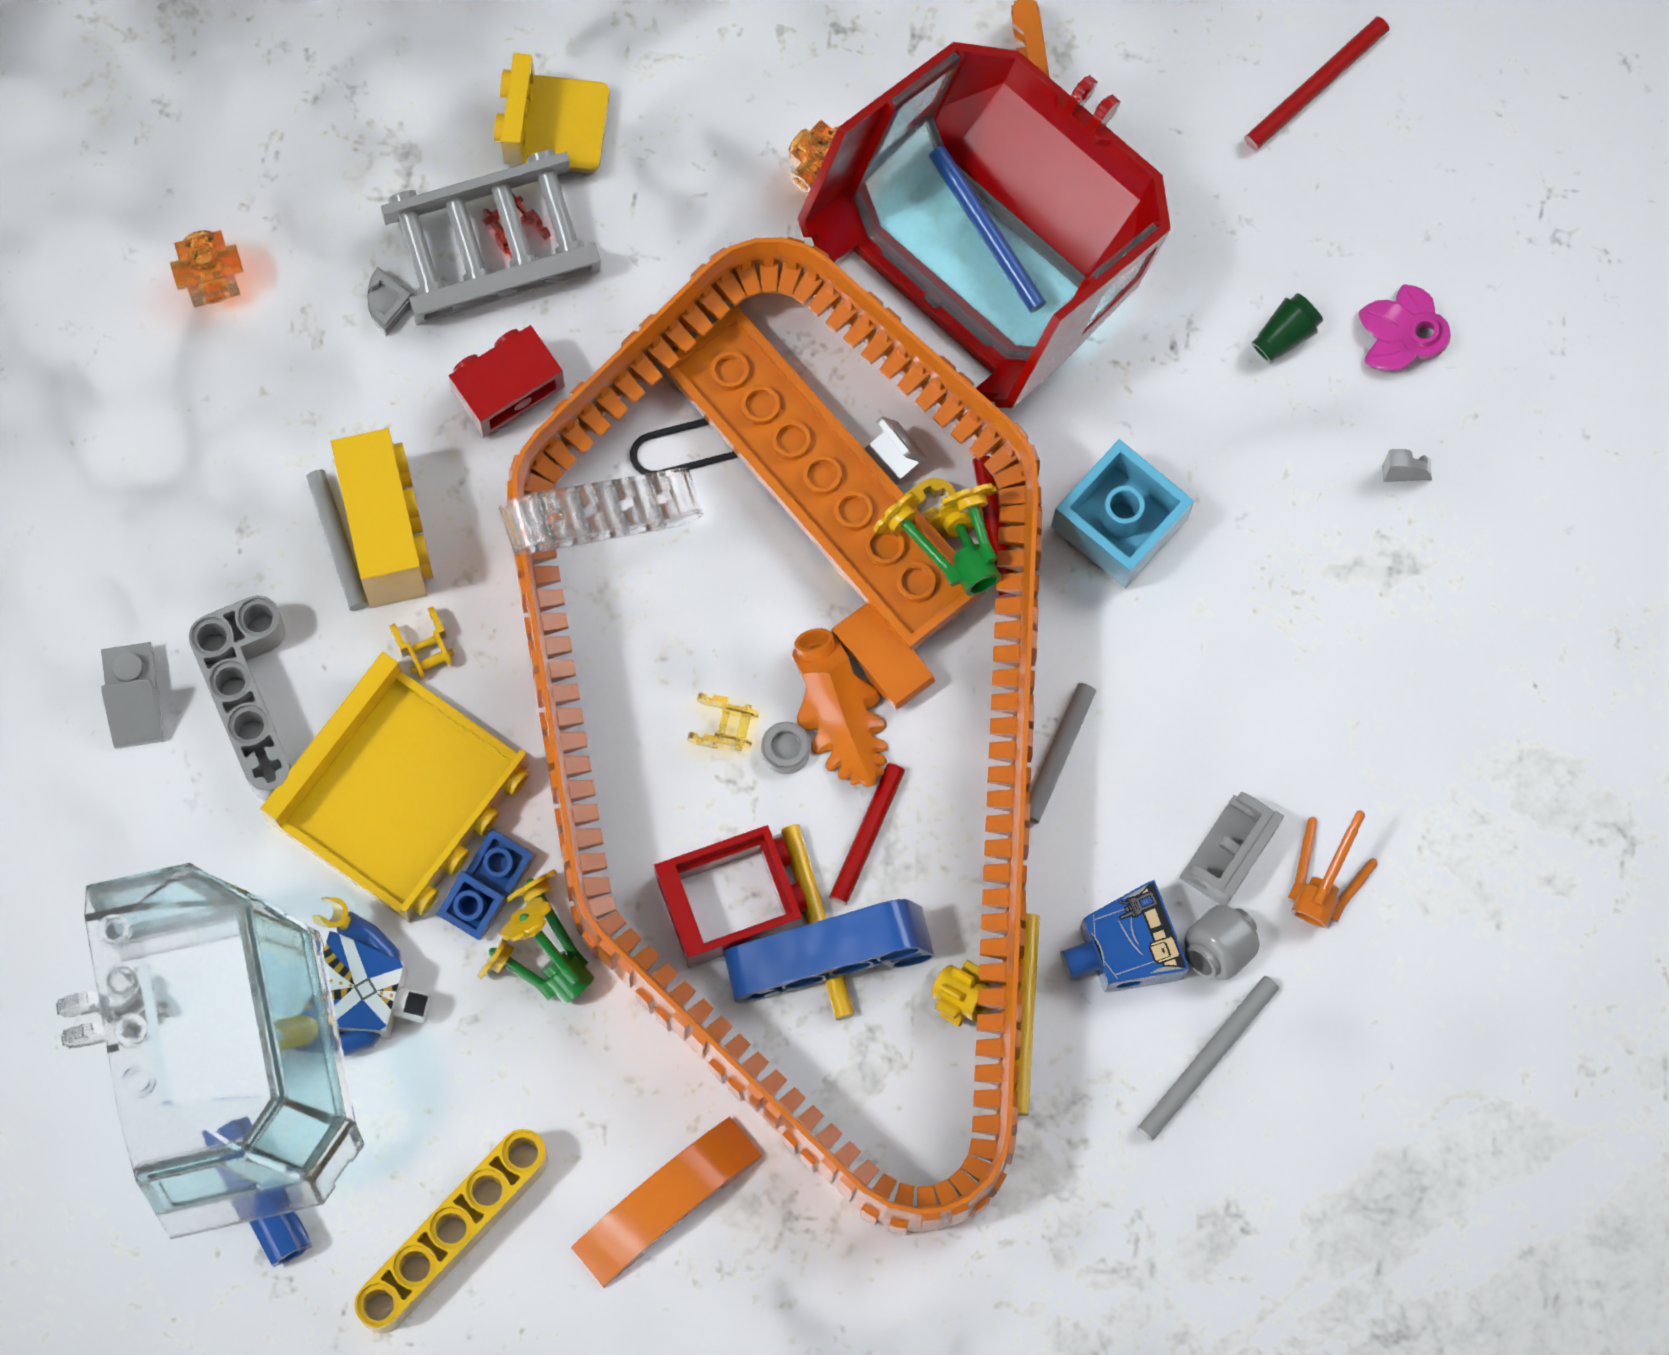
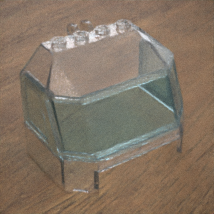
[55,862,365,1240]

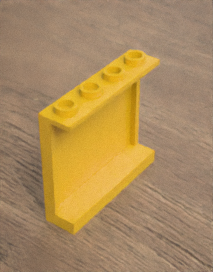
[260,651,530,923]

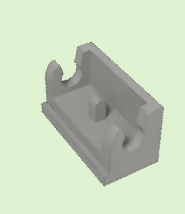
[1179,792,1284,906]

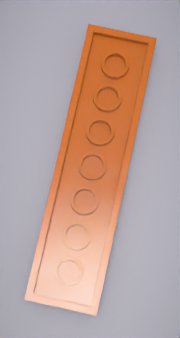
[662,306,986,650]

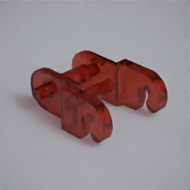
[482,193,551,261]

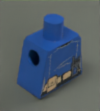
[1060,880,1189,993]

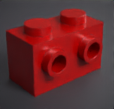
[448,325,565,438]

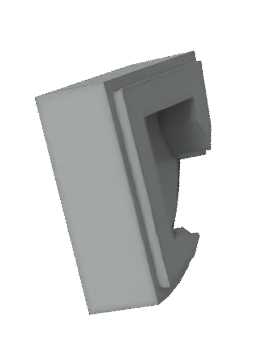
[367,267,415,336]
[1382,449,1432,482]

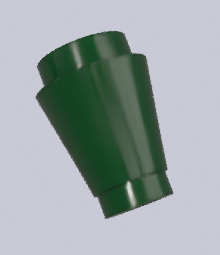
[1251,293,1323,364]

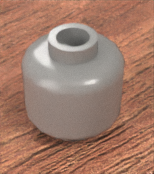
[1184,905,1260,980]

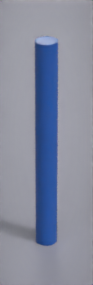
[928,146,1046,313]

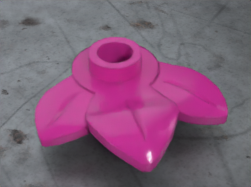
[1358,284,1451,371]

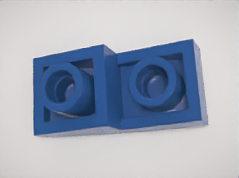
[436,828,537,940]

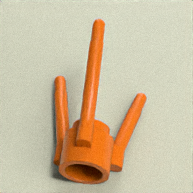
[1288,810,1378,928]

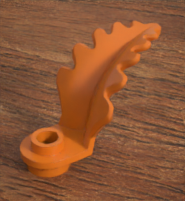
[792,628,888,787]

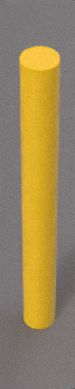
[780,824,855,1020]
[1015,913,1040,1116]

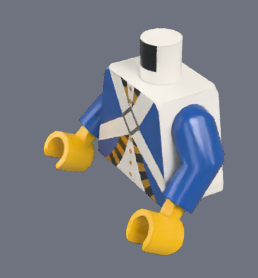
[280,897,431,1057]

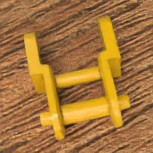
[389,606,455,680]

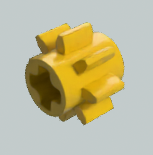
[932,960,991,1027]

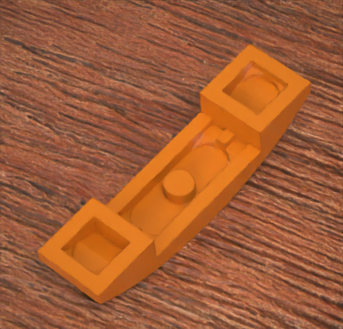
[571,1116,762,1288]

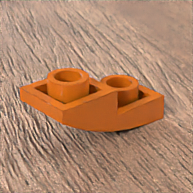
[831,603,935,710]

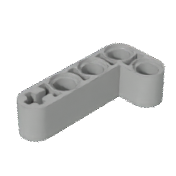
[188,595,292,801]

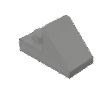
[101,642,165,749]

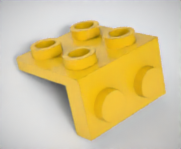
[494,53,610,173]

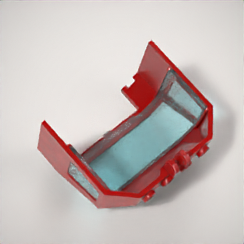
[797,42,1171,409]

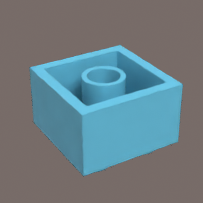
[1051,439,1194,589]

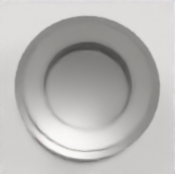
[761,722,811,774]

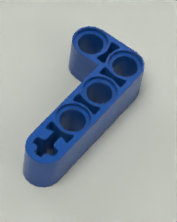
[724,899,934,1003]

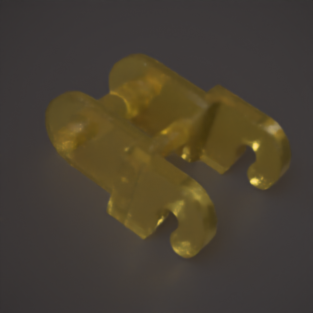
[687,692,759,751]

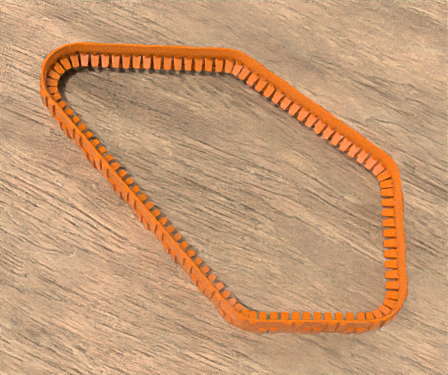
[507,237,1043,1235]

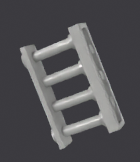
[381,150,601,325]

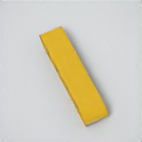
[354,1129,548,1334]

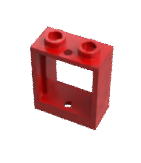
[654,825,808,968]

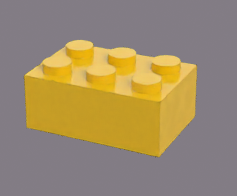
[330,428,434,608]

